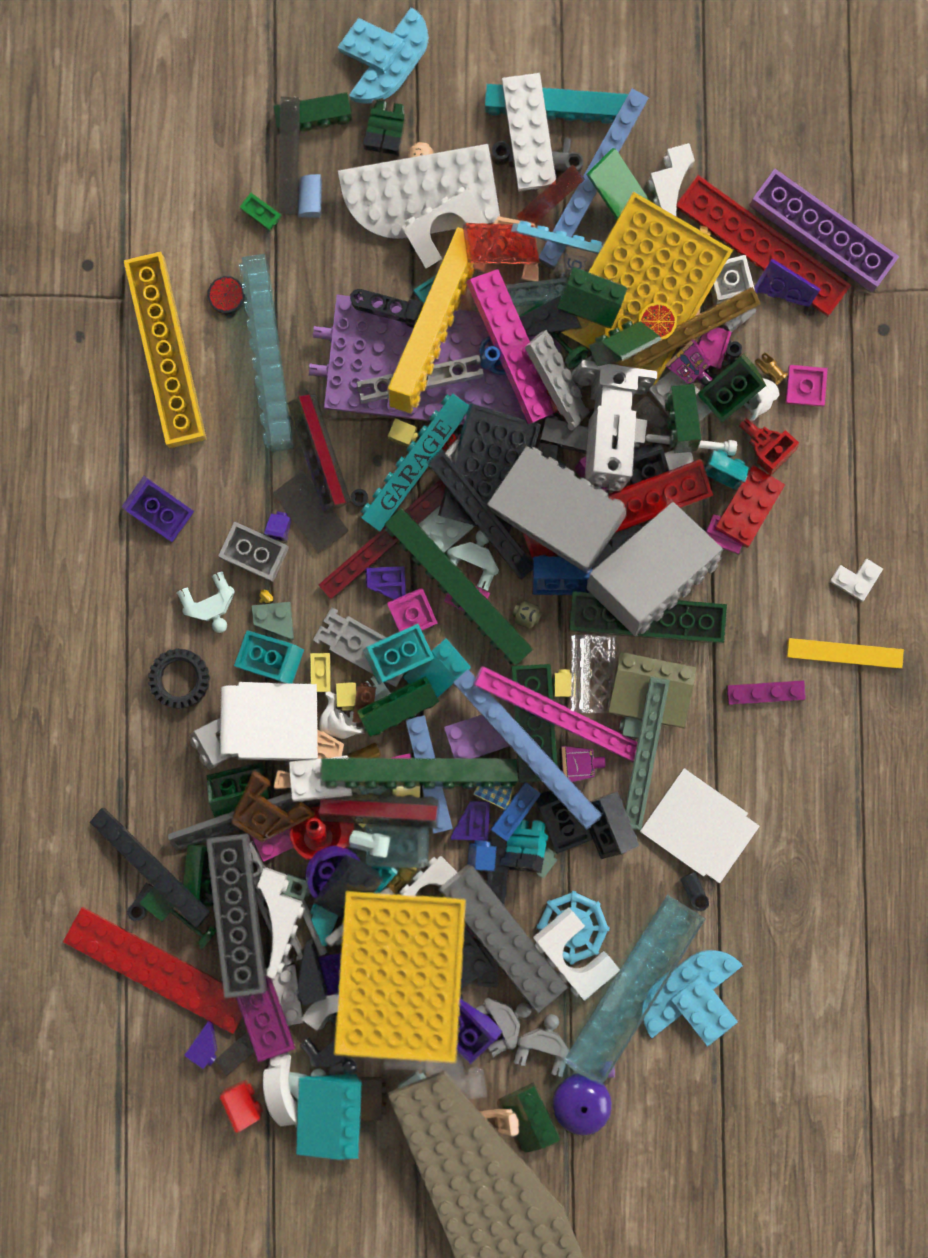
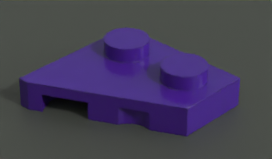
[365,566,406,600]
[451,801,490,841]

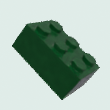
[665,384,702,454]

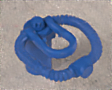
[479,335,507,375]

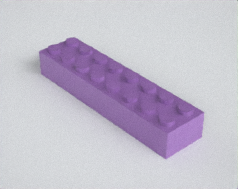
[749,169,899,292]

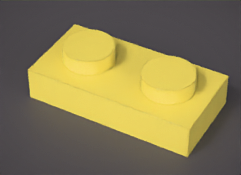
[310,653,331,692]

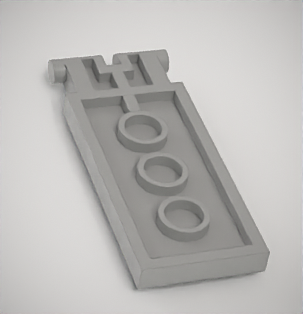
[525,330,590,430]
[313,607,404,687]

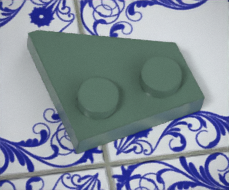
[252,602,294,639]

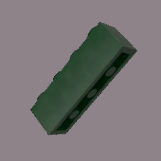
[273,92,353,135]
[357,676,439,737]

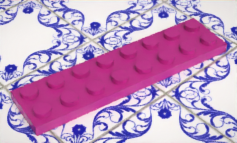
[466,269,559,424]

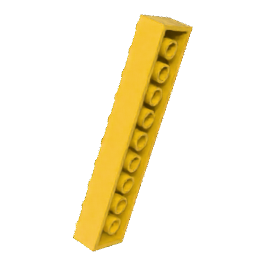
[388,227,481,414]
[124,252,207,448]

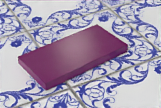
[236,975,296,1062]

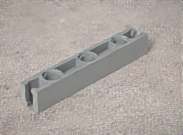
[357,355,484,404]
[250,841,304,966]

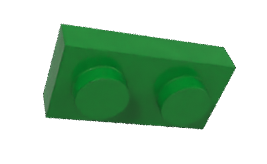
[240,192,281,231]

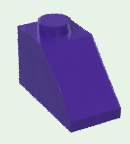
[264,511,292,542]
[184,1021,217,1069]

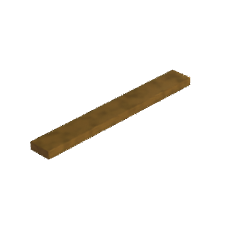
[617,287,761,368]

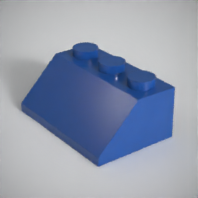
[532,555,592,595]

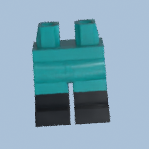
[500,820,548,873]

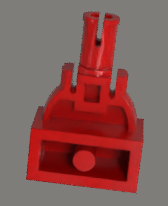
[739,418,799,475]

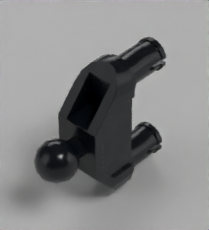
[300,1012,357,1075]

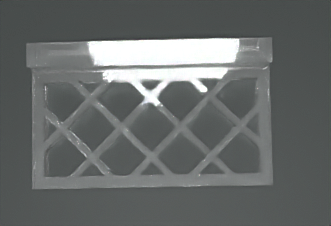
[571,634,615,713]

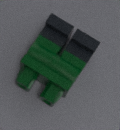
[363,100,405,156]

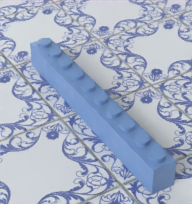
[538,88,649,270]
[453,670,601,829]

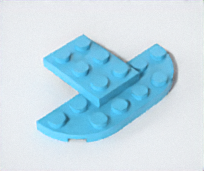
[338,8,428,103]
[643,950,743,1046]

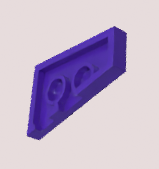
[754,259,820,307]

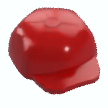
[289,806,354,860]

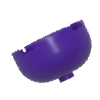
[305,846,361,898]
[553,1073,612,1135]

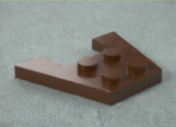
[232,771,315,842]

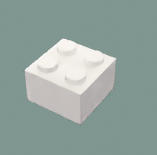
[711,255,755,306]

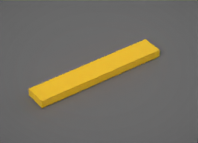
[786,638,904,669]

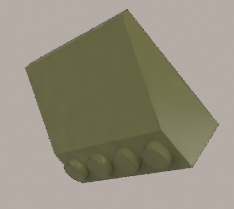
[608,652,696,729]

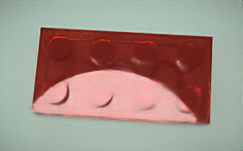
[463,223,539,264]

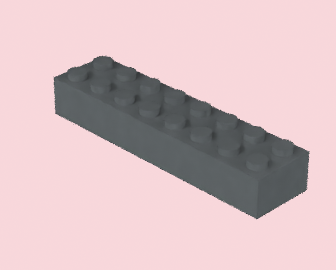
[207,833,267,998]
[438,864,568,1013]

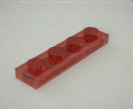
[516,165,585,224]

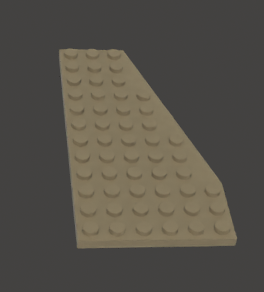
[389,1070,584,1258]

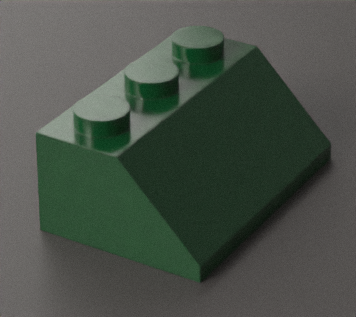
[557,267,628,329]
[589,321,662,367]
[697,353,767,423]
[206,762,271,818]
[183,845,214,906]
[499,1082,560,1153]

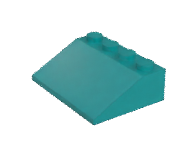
[296,1074,361,1160]

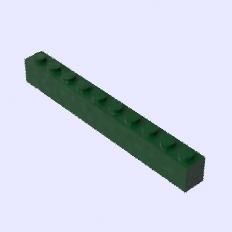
[385,508,533,665]
[320,758,518,789]

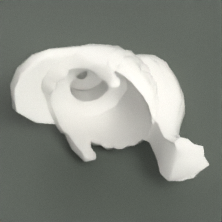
[744,378,779,422]
[319,691,367,739]

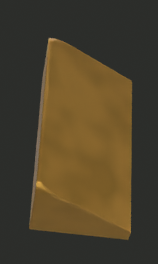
[345,743,381,758]

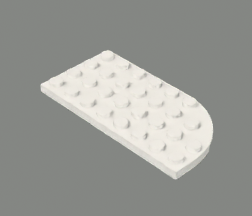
[338,144,500,238]

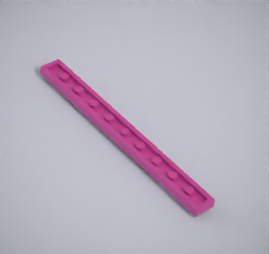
[473,667,637,763]

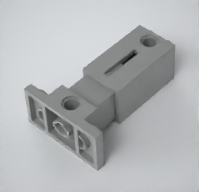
[573,360,657,491]

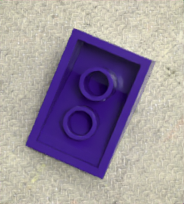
[122,476,194,542]
[456,999,503,1064]

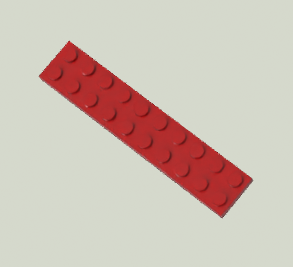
[676,175,851,317]
[523,459,713,560]
[63,907,242,1034]

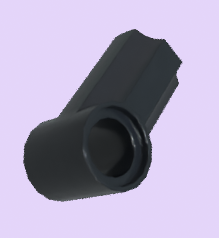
[680,872,709,911]
[127,882,154,921]

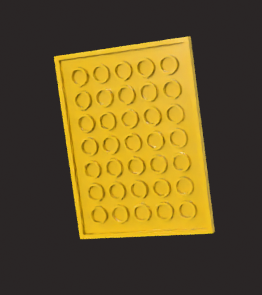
[562,192,733,385]
[335,892,466,1063]

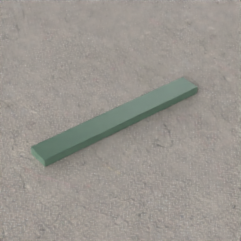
[625,676,670,830]

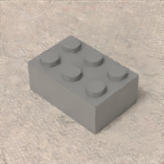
[218,521,289,582]

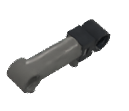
[491,138,584,176]

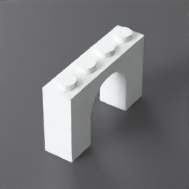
[402,187,491,268]
[399,856,458,896]
[533,907,620,1000]

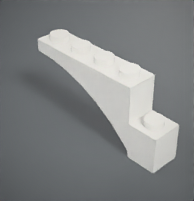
[647,143,695,216]
[257,868,305,978]

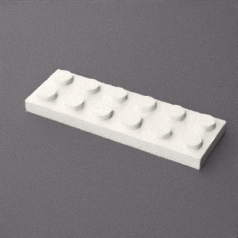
[502,73,556,191]

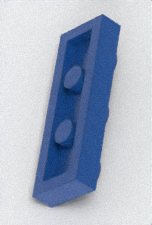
[491,782,541,841]

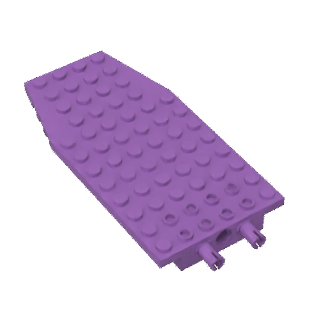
[309,295,561,425]

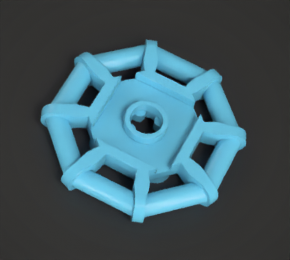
[537,891,610,964]

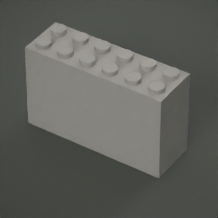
[488,446,626,574]
[586,502,723,636]

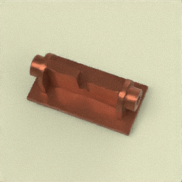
[352,682,376,723]

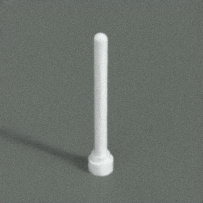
[646,434,737,456]

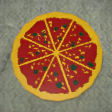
[639,302,677,341]

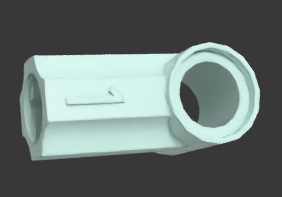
[349,830,390,857]

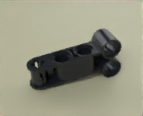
[350,289,424,328]

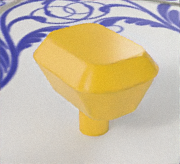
[259,589,273,603]

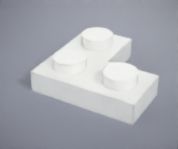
[829,559,883,602]

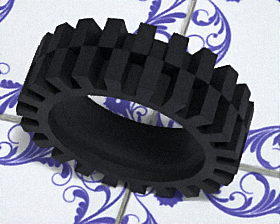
[148,648,210,708]

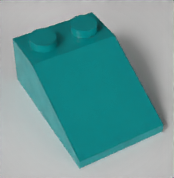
[704,450,748,490]
[363,624,435,685]
[234,630,304,684]
[403,639,471,698]

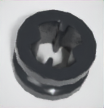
[351,489,368,507]

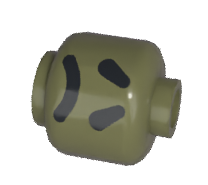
[512,601,542,629]

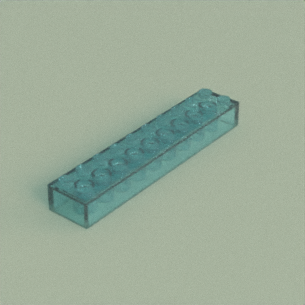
[239,254,294,452]
[564,894,706,1085]

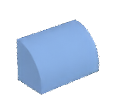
[298,175,322,218]

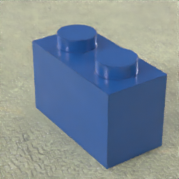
[468,840,496,871]

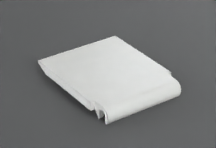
[220,682,317,760]
[640,769,760,883]

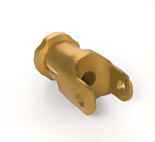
[755,352,788,386]
[387,863,417,895]

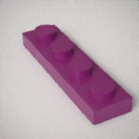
[727,680,806,705]

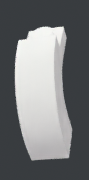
[302,994,339,1030]
[263,1053,298,1126]

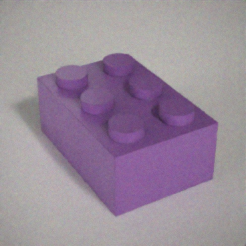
[444,715,510,759]

